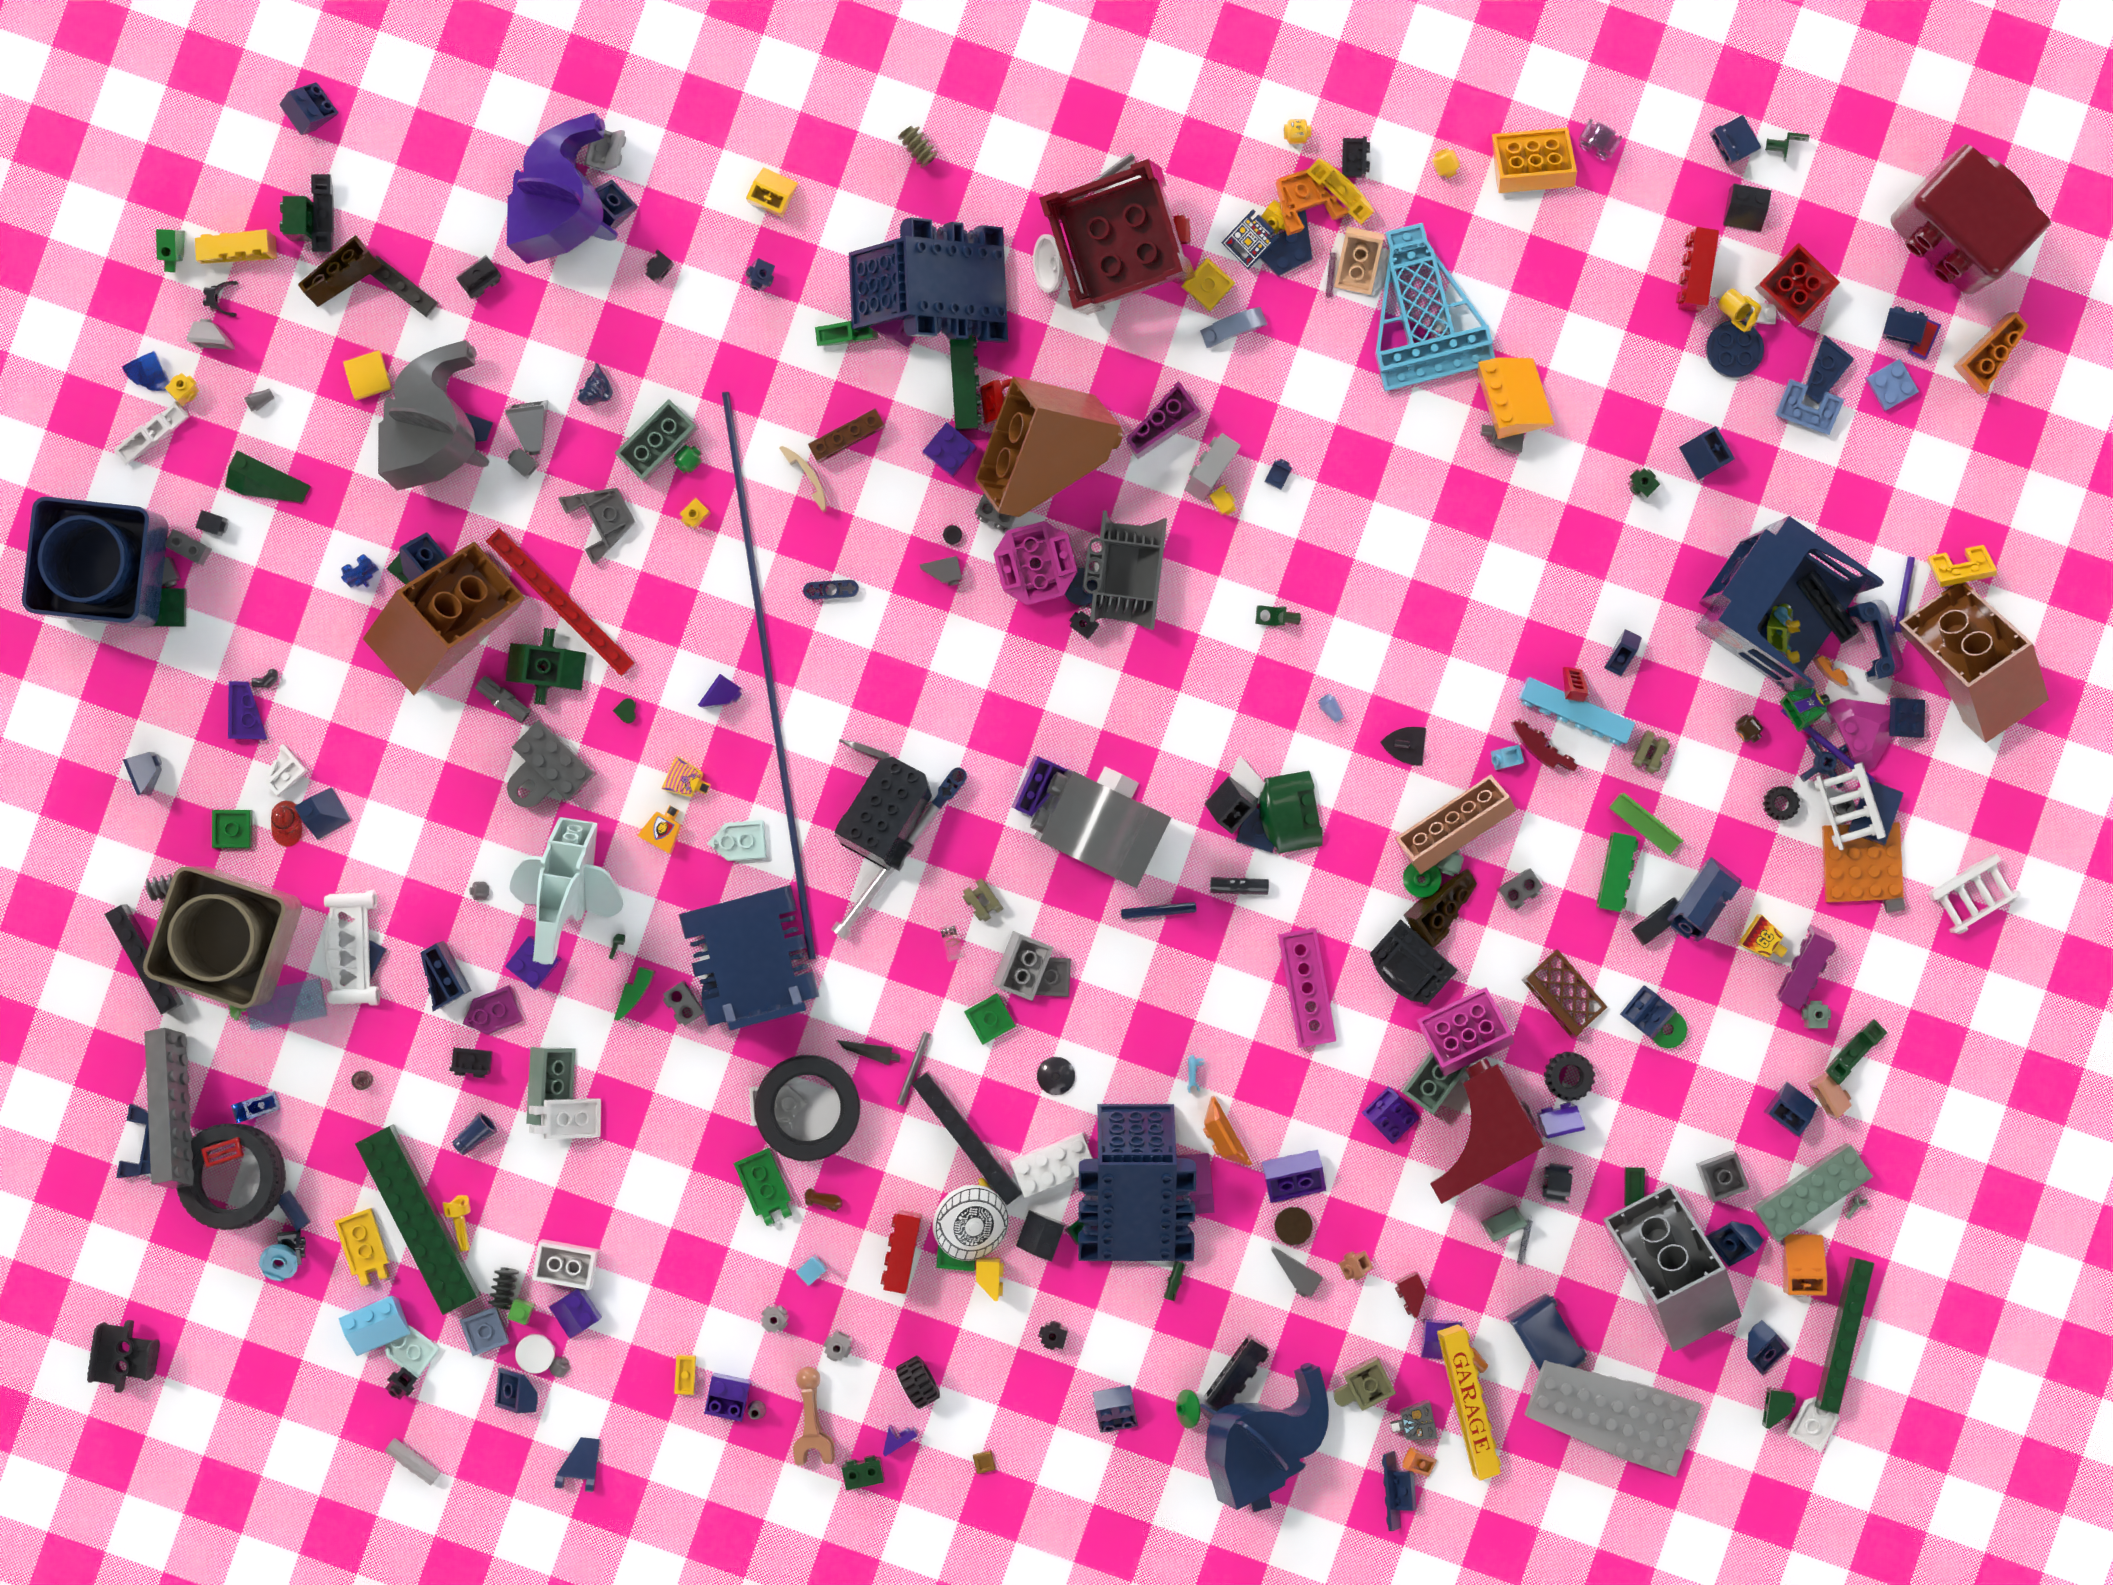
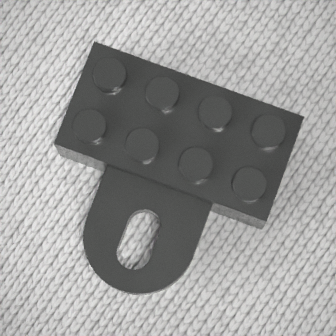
[507,720,597,807]

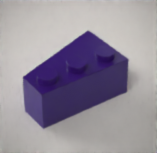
[1011,755,1068,817]

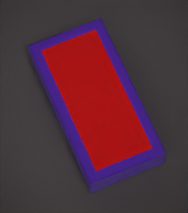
[1907,319,1941,361]

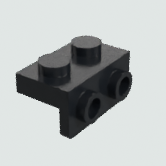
[1342,136,1370,178]
[455,255,502,299]
[449,1047,493,1078]

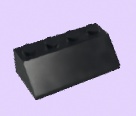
[1204,1334,1269,1410]

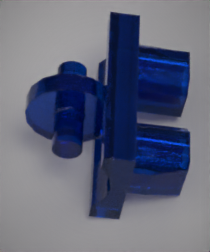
[341,554,379,588]

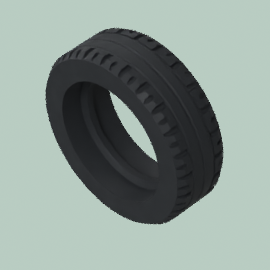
[755,1055,860,1162]
[176,1124,286,1230]

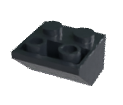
[1204,776,1258,834]

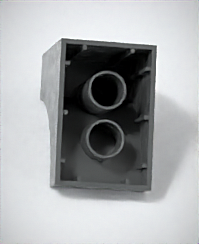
[1030,769,1172,889]
[1603,1184,1742,1352]

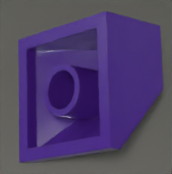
[698,674,742,709]
[1421,1319,1462,1359]

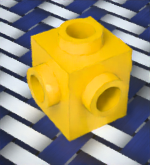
[1261,199,1285,234]
[165,372,199,407]

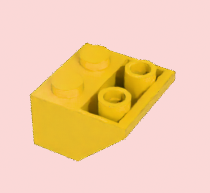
[746,167,798,218]
[976,1257,1004,1301]

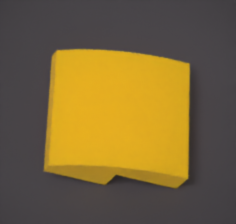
[343,350,392,401]

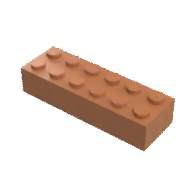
[1395,775,1517,874]

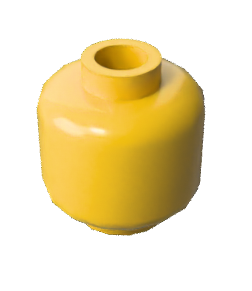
[1432,148,1460,178]

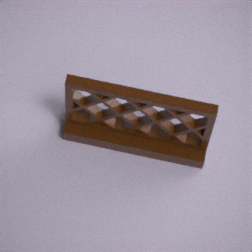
[1521,949,1607,1038]

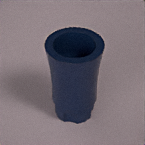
[452,1112,497,1155]

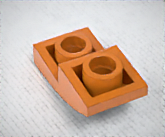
[1813,655,1849,687]

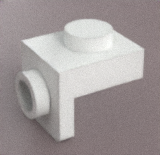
[1745,302,1776,325]

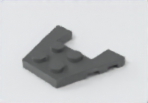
[558,488,636,565]

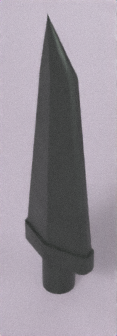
[836,1040,901,1065]

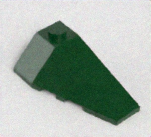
[225,450,311,503]

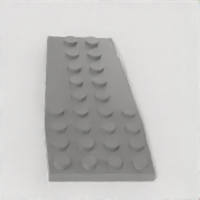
[1525,1360,1702,1477]

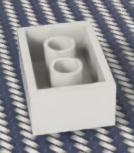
[532,1239,599,1290]

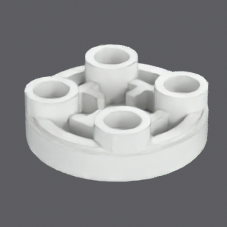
[515,1334,555,1373]

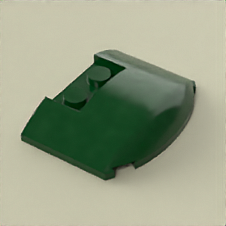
[1259,770,1323,854]

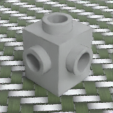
[760,1303,789,1334]
[823,1329,853,1362]

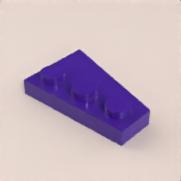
[228,681,268,740]

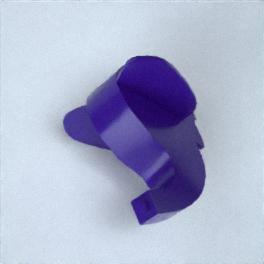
[507,112,618,264]

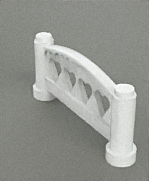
[324,890,380,1005]

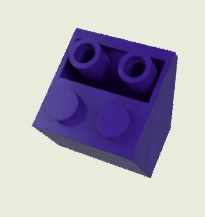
[704,1372,752,1422]

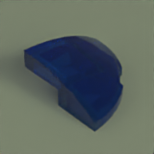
[122,351,170,391]

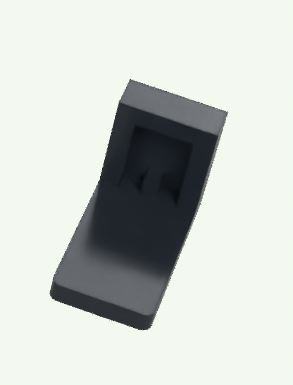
[277,1230,306,1265]

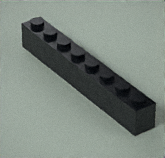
[912,1071,1022,1206]

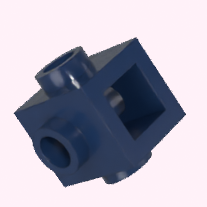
[745,258,775,291]

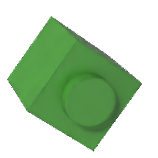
[507,1297,535,1325]

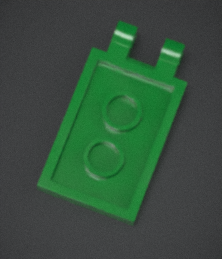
[733,1148,792,1226]

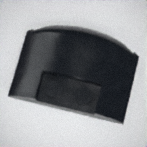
[1369,919,1458,1005]

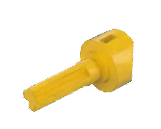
[443,1195,471,1252]

